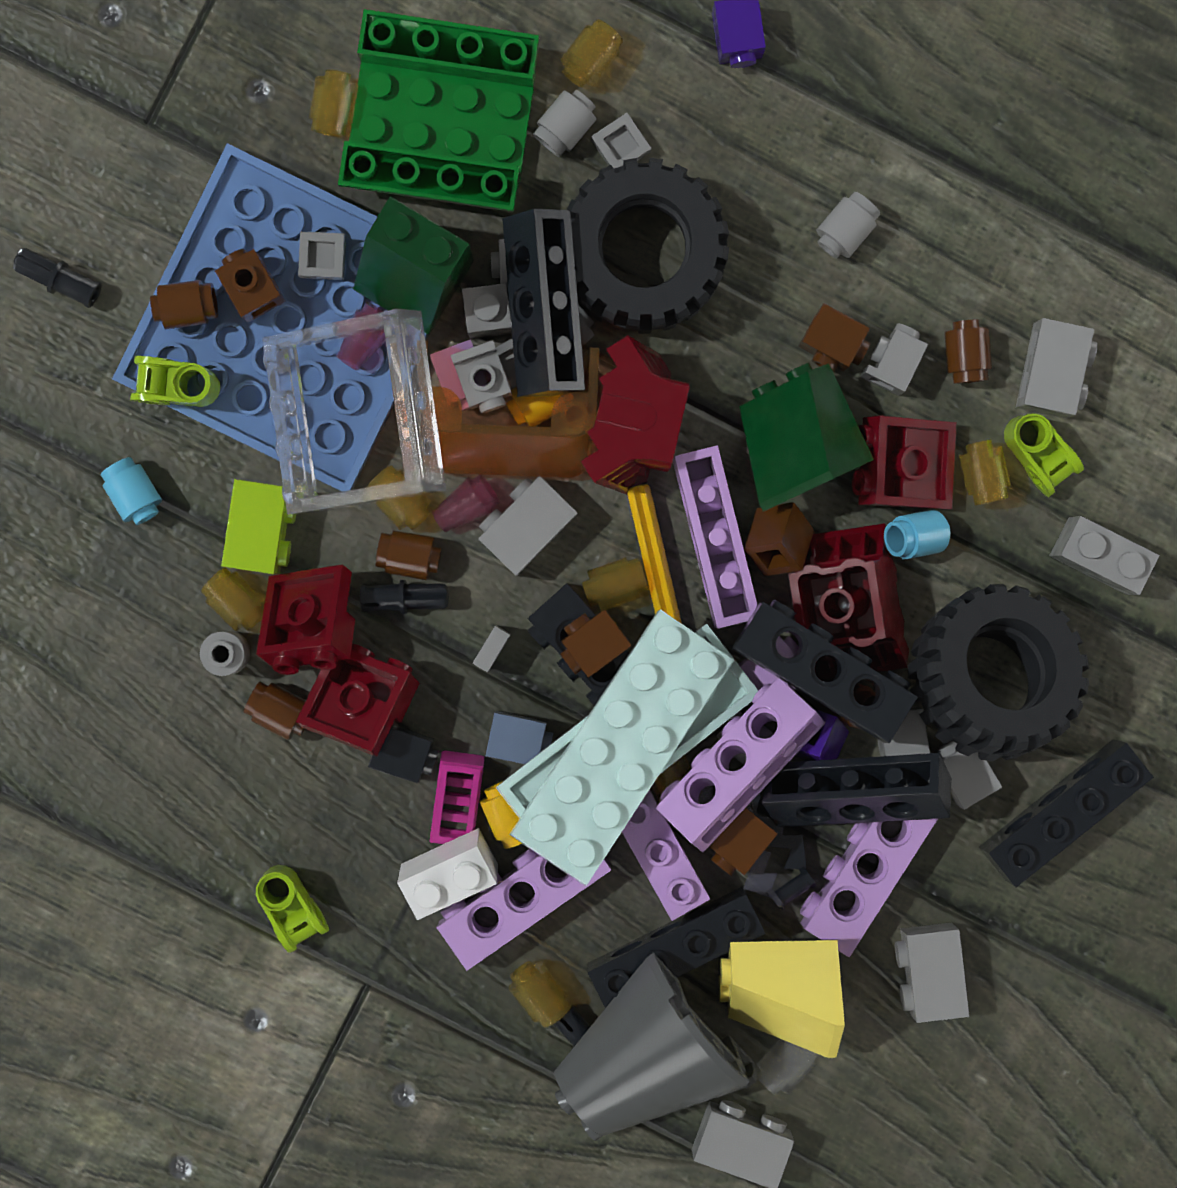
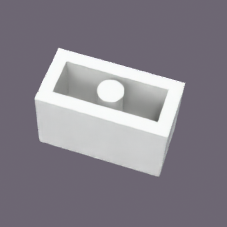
[397,828,498,920]

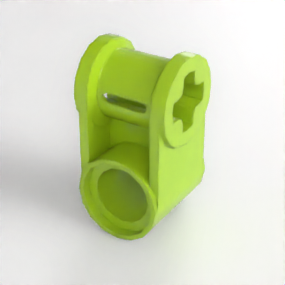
[130,356,220,407]
[1004,414,1084,497]
[256,865,329,953]

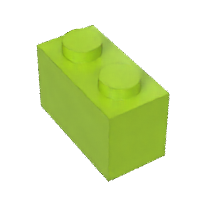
[221,479,298,574]

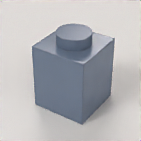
[485,710,553,764]

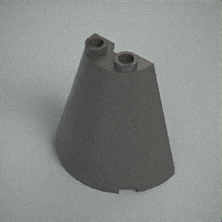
[554,953,757,1141]

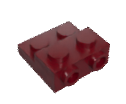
[852,416,957,510]
[256,564,356,675]
[296,644,420,757]

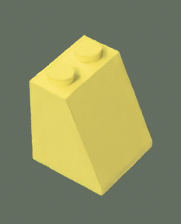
[718,940,845,1058]

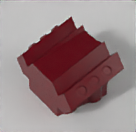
[580,335,690,495]
[788,523,909,681]

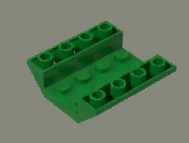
[338,9,539,212]

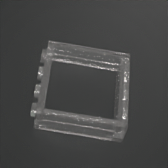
[262,309,446,515]

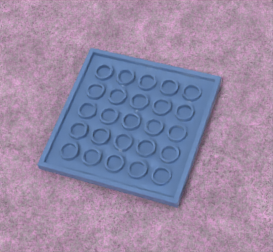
[112,143,428,495]

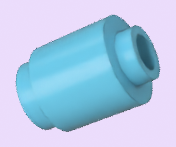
[101,457,162,525]
[884,510,950,559]

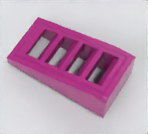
[430,751,485,844]

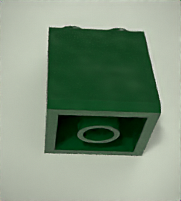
[353,196,474,335]
[739,362,874,511]

